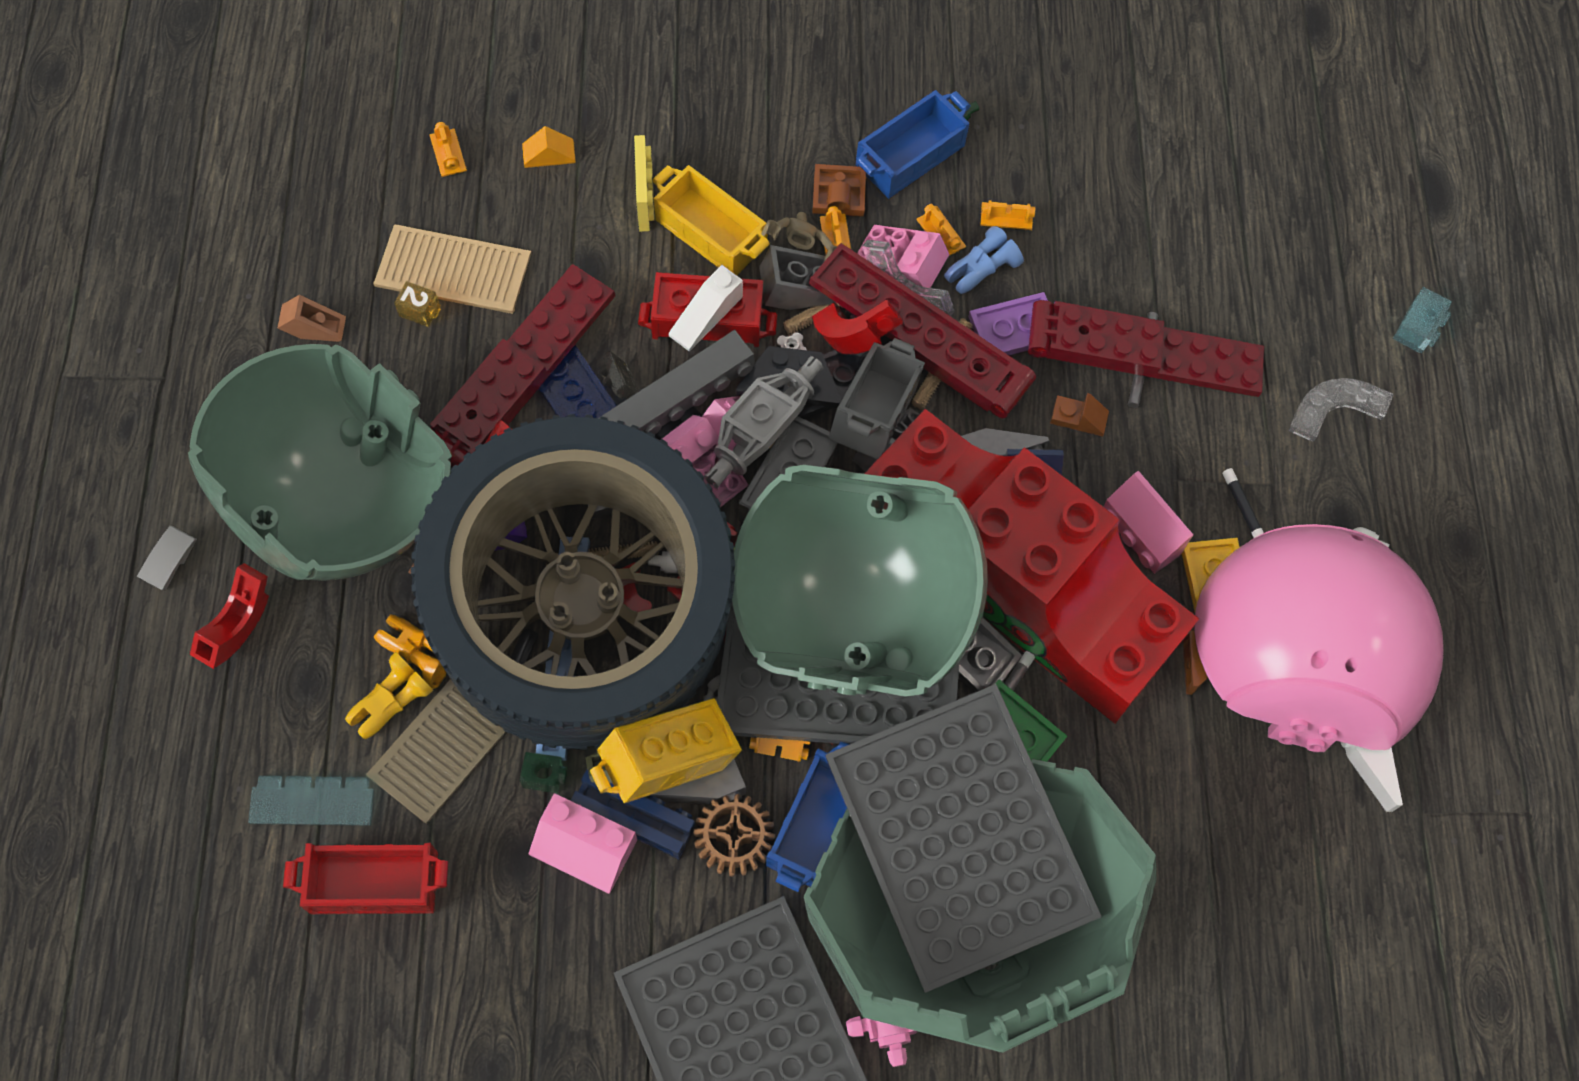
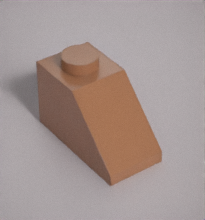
[277,295,346,342]

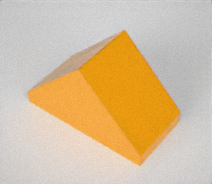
[522,126,576,168]

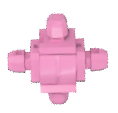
[846,1016,917,1067]

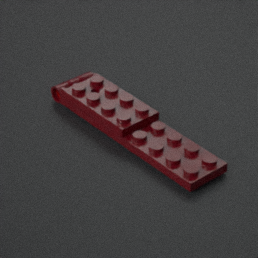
[809,243,1036,418]
[430,264,616,468]
[1028,300,1264,397]

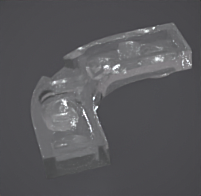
[862,240,955,316]
[1288,378,1394,442]

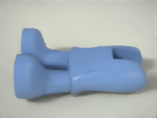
[944,226,1024,294]

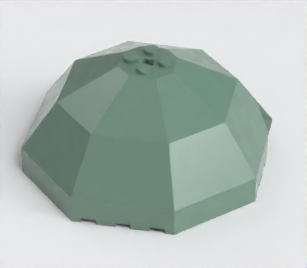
[804,759,1157,1053]

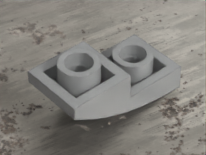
[137,526,197,590]

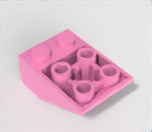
[857,225,950,294]
[662,415,748,507]

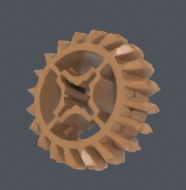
[694,794,775,877]

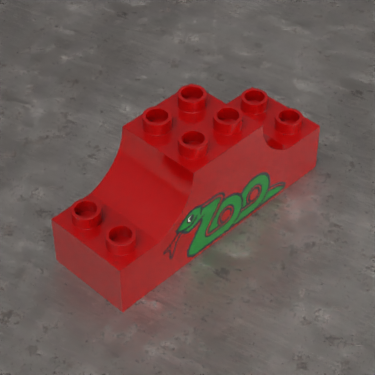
[865,409,1199,724]

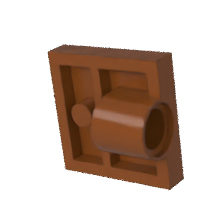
[812,164,866,216]

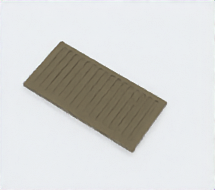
[366,679,506,824]

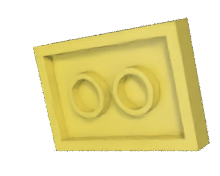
[634,135,654,232]

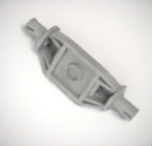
[704,356,823,488]

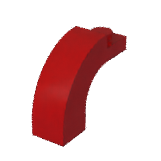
[812,300,903,354]
[190,563,269,669]

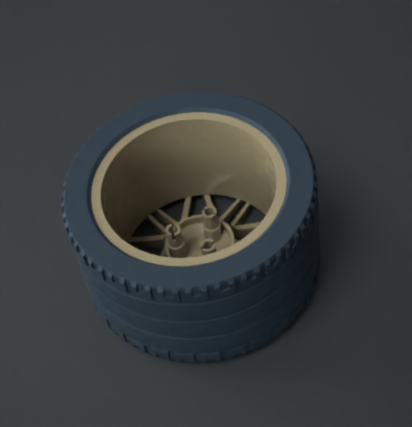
[411,414,735,750]

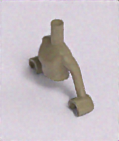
[761,212,837,260]

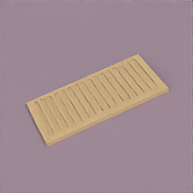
[373,224,531,314]

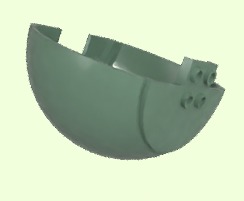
[188,344,452,581]
[732,465,988,696]

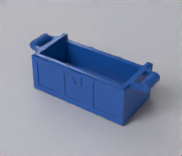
[856,90,971,199]
[766,742,850,892]

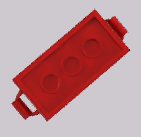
[638,272,778,347]
[283,843,448,914]

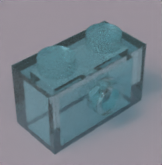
[1392,287,1452,353]

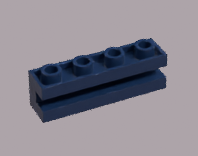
[570,770,695,860]

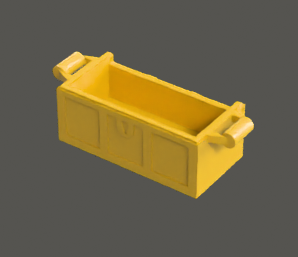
[653,165,770,275]
[590,698,742,804]

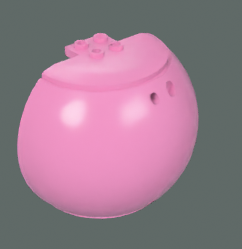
[1195,524,1443,752]

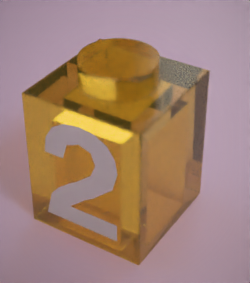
[394,281,440,327]

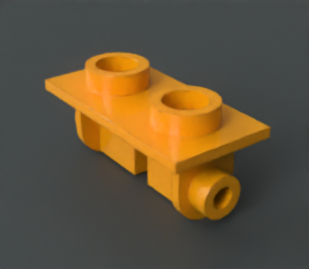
[430,122,467,177]
[980,200,1035,230]
[916,204,966,256]
[820,206,851,255]
[749,737,811,762]

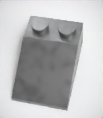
[760,245,836,310]
[958,617,1022,692]

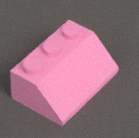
[1103,471,1193,574]
[529,793,637,894]

